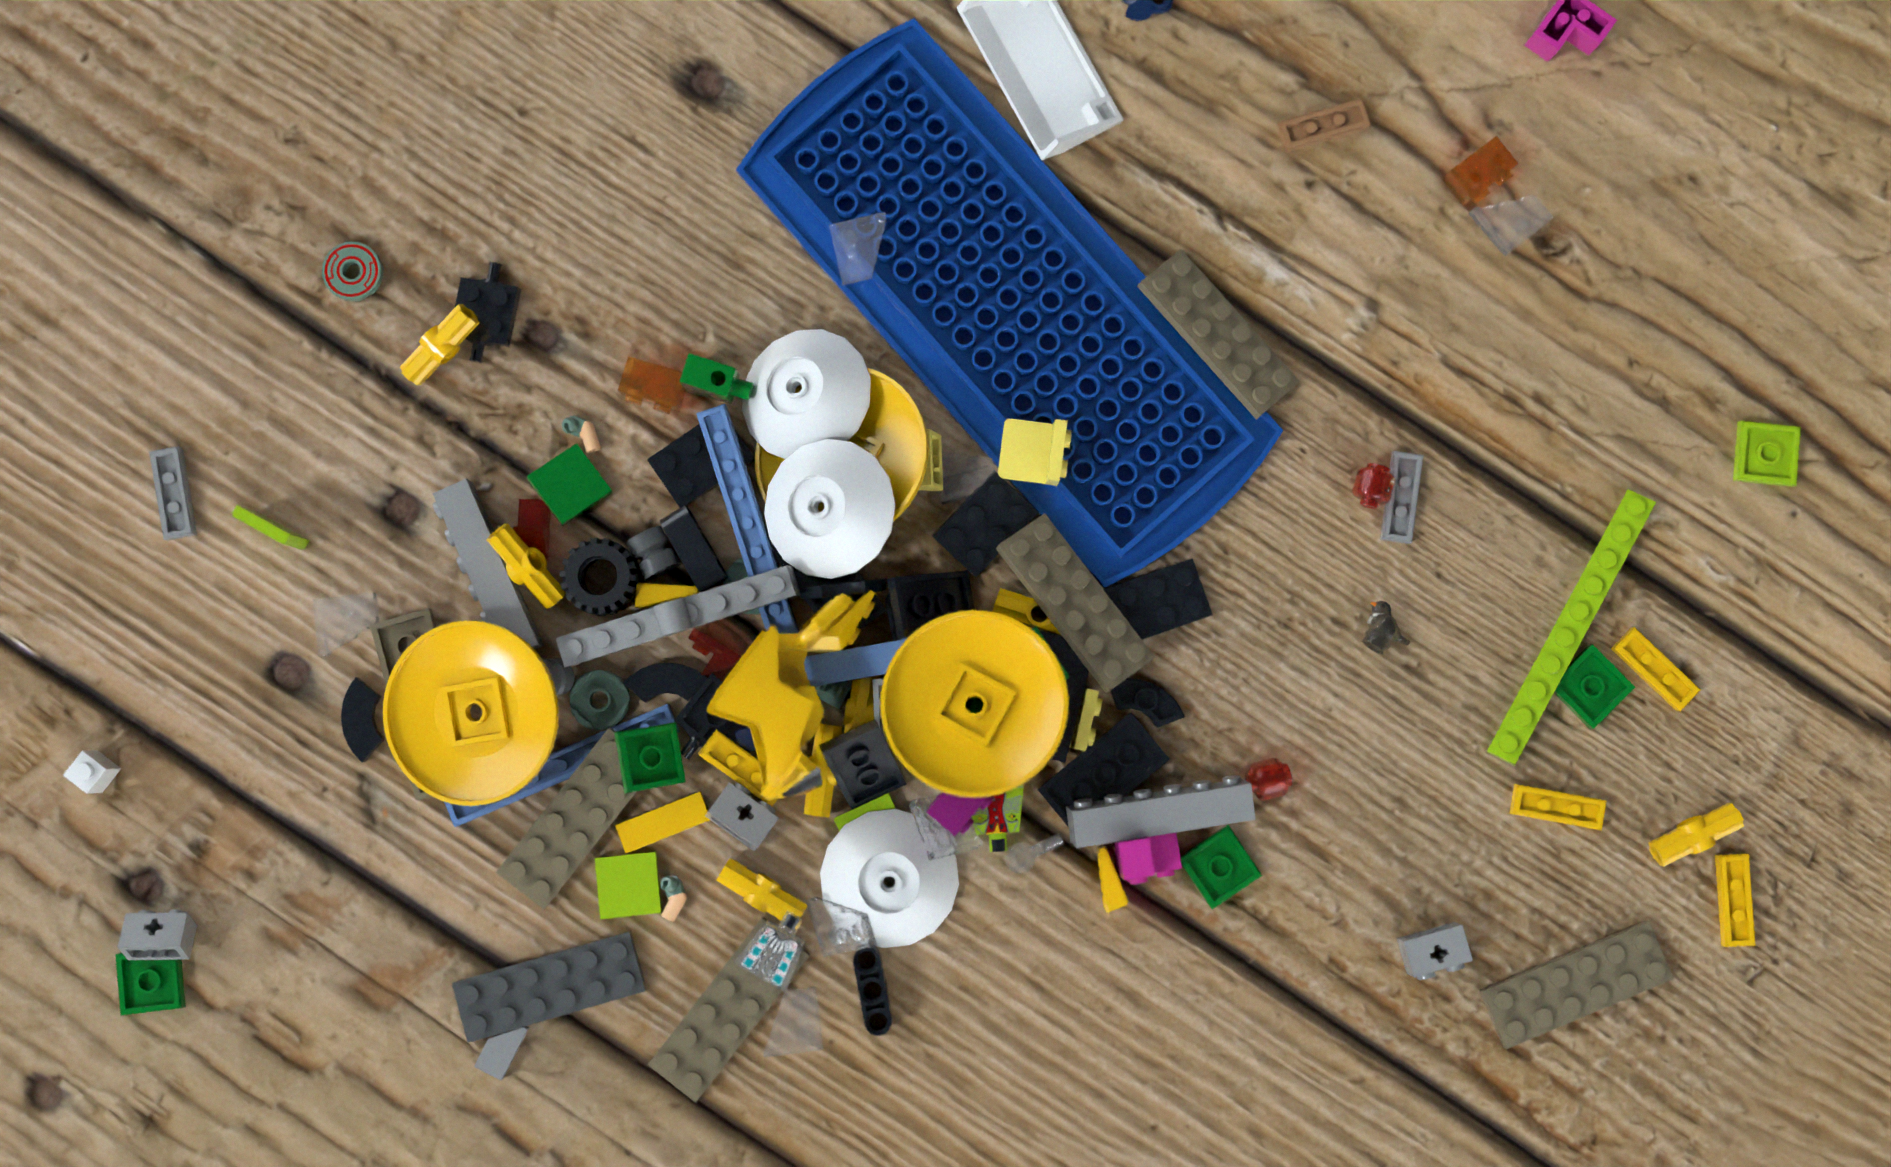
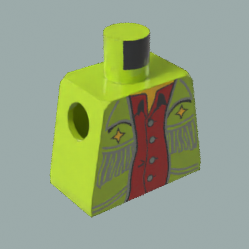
[972,784,1024,852]

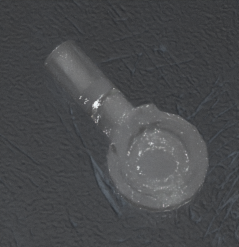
[1005,833,1064,873]

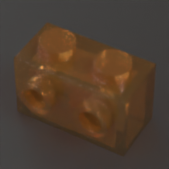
[1443,136,1519,206]
[618,356,686,414]

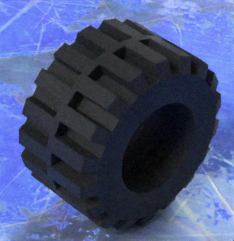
[560,538,641,616]

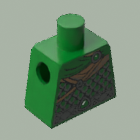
[679,353,754,404]

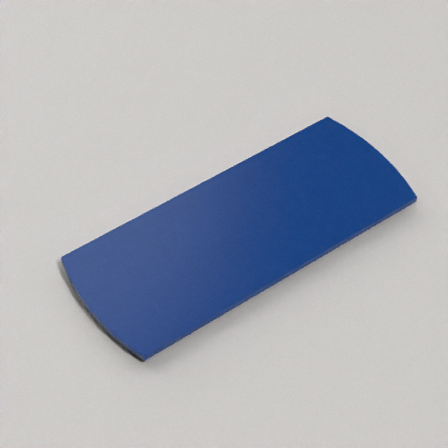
[736,18,1284,588]

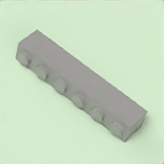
[433,479,544,650]
[1066,775,1256,848]

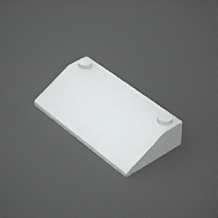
[957,0,1124,160]

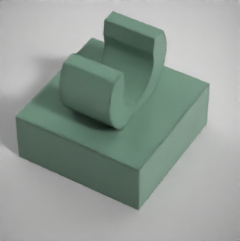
[816,681,852,709]

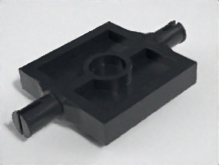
[454,262,521,363]
[674,673,747,760]

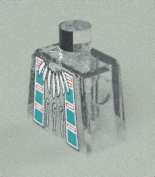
[734,911,805,992]

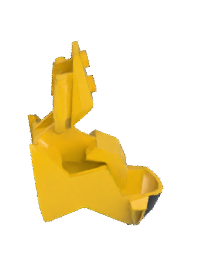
[706,590,875,800]

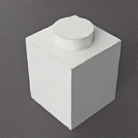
[63,750,121,794]

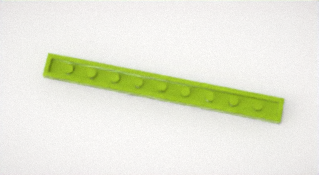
[1487,489,1656,766]

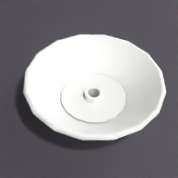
[742,329,871,459]
[764,439,896,579]
[820,809,959,948]

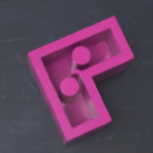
[1524,0,1617,62]
[1113,832,1182,884]

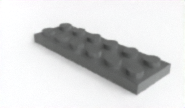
[452,931,647,1043]

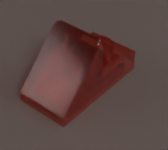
[513,499,551,561]
[688,628,742,676]

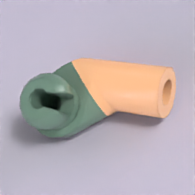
[562,416,601,453]
[660,875,687,922]

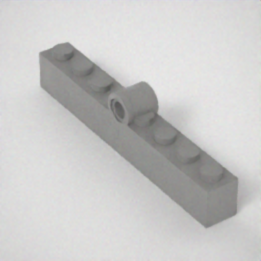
[556,566,800,667]

